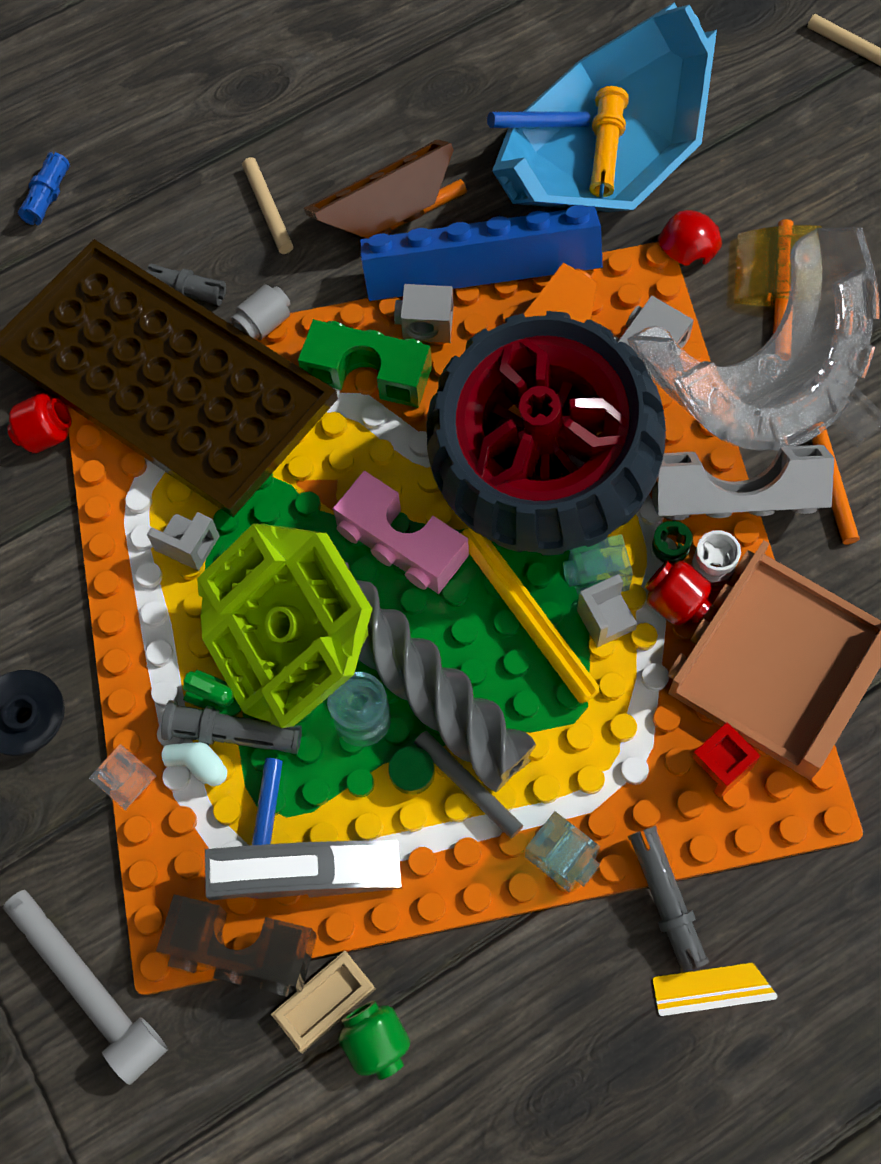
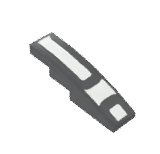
[205,841,402,900]

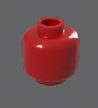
[7,393,72,453]
[645,561,712,626]

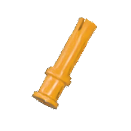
[589,86,629,197]

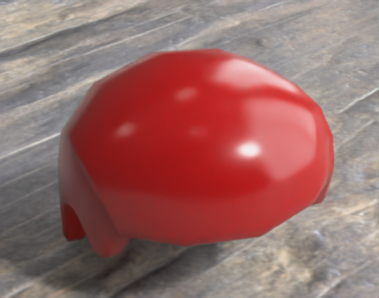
[658,210,722,266]

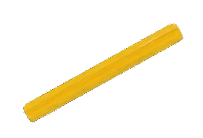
[461,527,599,703]

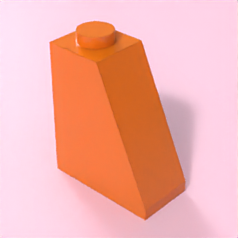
[524,262,597,323]

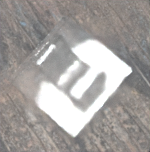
[89,744,156,810]

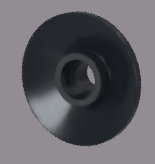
[0,670,65,756]

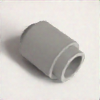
[230,284,291,340]

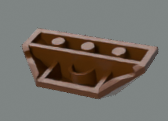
[304,139,454,238]

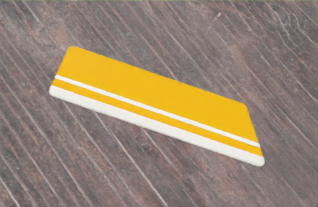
[653,963,777,1016]

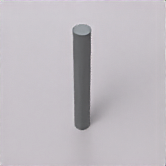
[414,730,524,839]

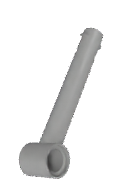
[3,890,168,1085]

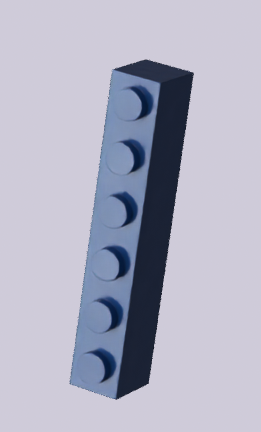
[360,205,603,301]

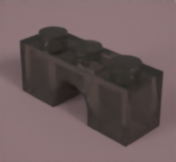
[156,894,317,997]

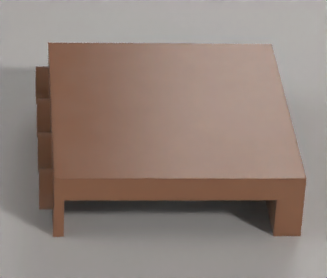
[667,540,881,781]

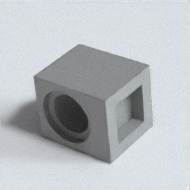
[394,284,454,343]

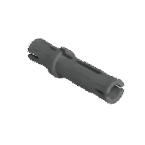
[628,825,709,973]

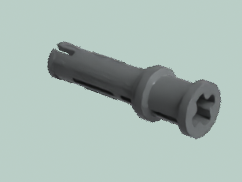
[161,700,302,755]

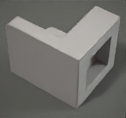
[147,512,220,571]
[577,574,638,647]

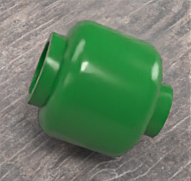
[338,1001,410,1080]

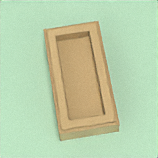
[271,951,376,1053]

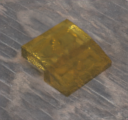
[734,225,821,307]

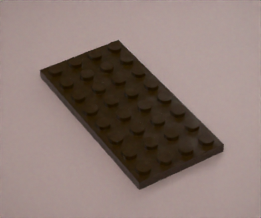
[0,239,338,517]

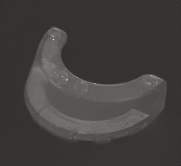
[627,227,879,451]

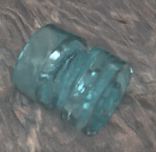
[327,672,391,746]

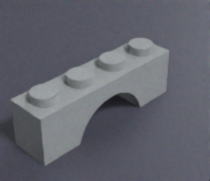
[652,445,834,520]

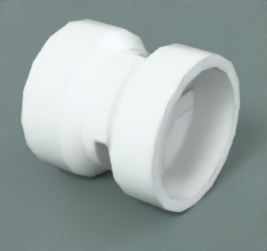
[691,530,741,587]

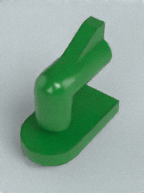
[183,669,241,716]

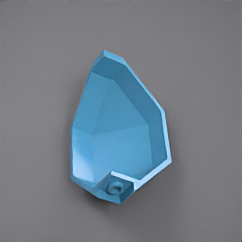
[492,2,717,212]

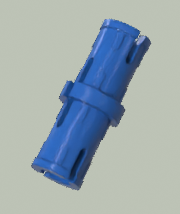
[18,152,70,225]

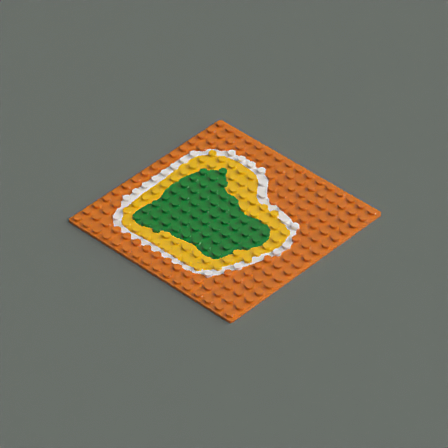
[65,242,863,995]

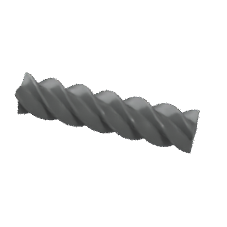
[345,562,536,792]

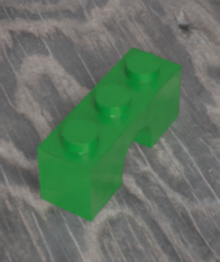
[298,319,432,408]

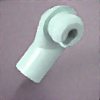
[162,742,227,787]

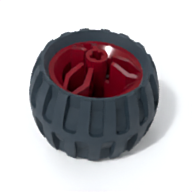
[426,311,666,555]

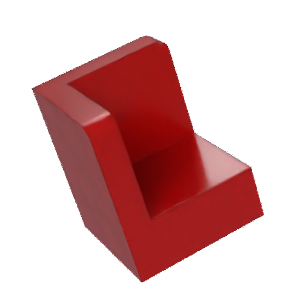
[691,722,761,798]

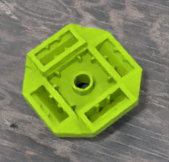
[197,524,373,728]

